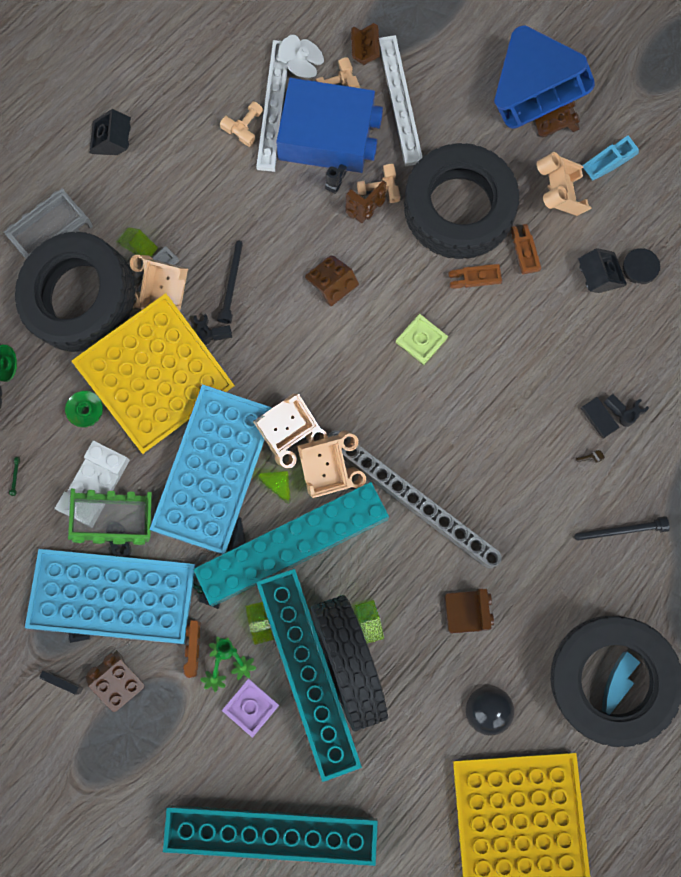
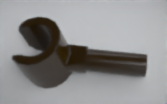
[576,450,605,463]

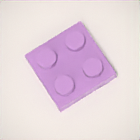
[222,679,279,738]

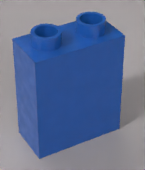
[276,78,383,173]

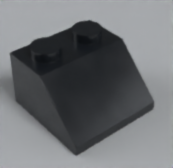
[89,109,131,155]
[578,248,627,293]

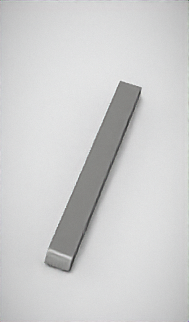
[328,430,501,569]

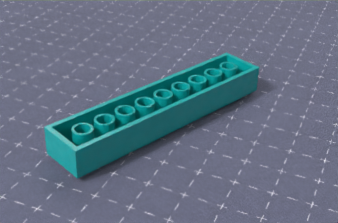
[193,482,389,607]
[256,569,362,782]
[163,805,378,866]

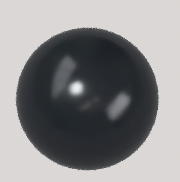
[466,686,514,736]

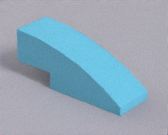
[582,135,639,181]
[602,651,640,715]

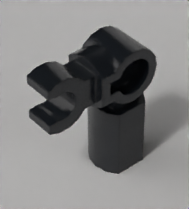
[325,164,347,194]
[194,314,233,345]
[603,394,649,427]

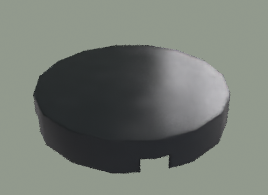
[622,248,660,284]

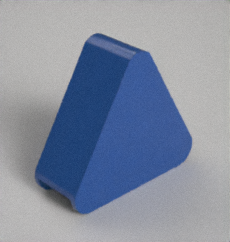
[494,25,595,129]

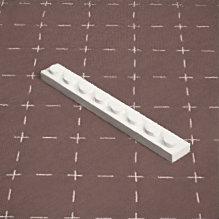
[379,35,422,166]
[256,40,288,172]

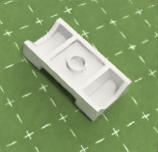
[55,441,130,528]

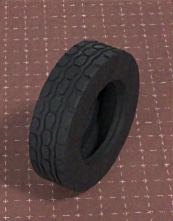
[404,143,520,259]
[15,231,135,352]
[311,595,388,732]
[550,615,681,747]

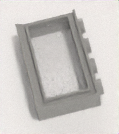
[4,188,93,259]

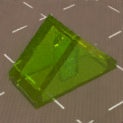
[117,228,158,256]
[258,471,291,504]
[355,600,384,643]
[245,602,274,645]

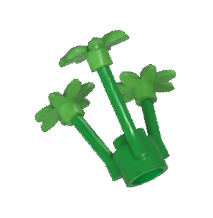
[200,636,256,692]

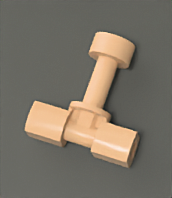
[315,57,360,88]
[220,101,263,147]
[357,164,401,203]

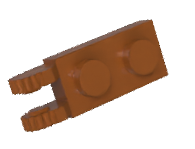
[511,224,541,275]
[448,264,502,289]
[183,620,201,678]

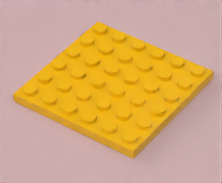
[72,293,235,454]
[453,753,590,877]

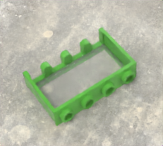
[68,488,152,545]

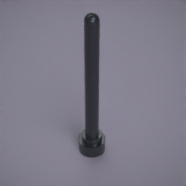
[217,240,243,324]
[574,516,670,541]

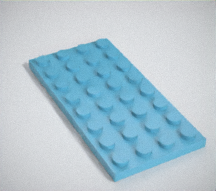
[149,384,272,555]
[25,549,196,644]

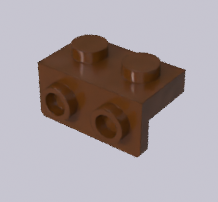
[351,23,380,65]

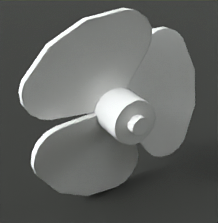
[278,35,324,78]

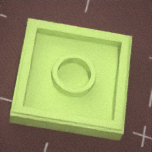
[395,314,448,365]

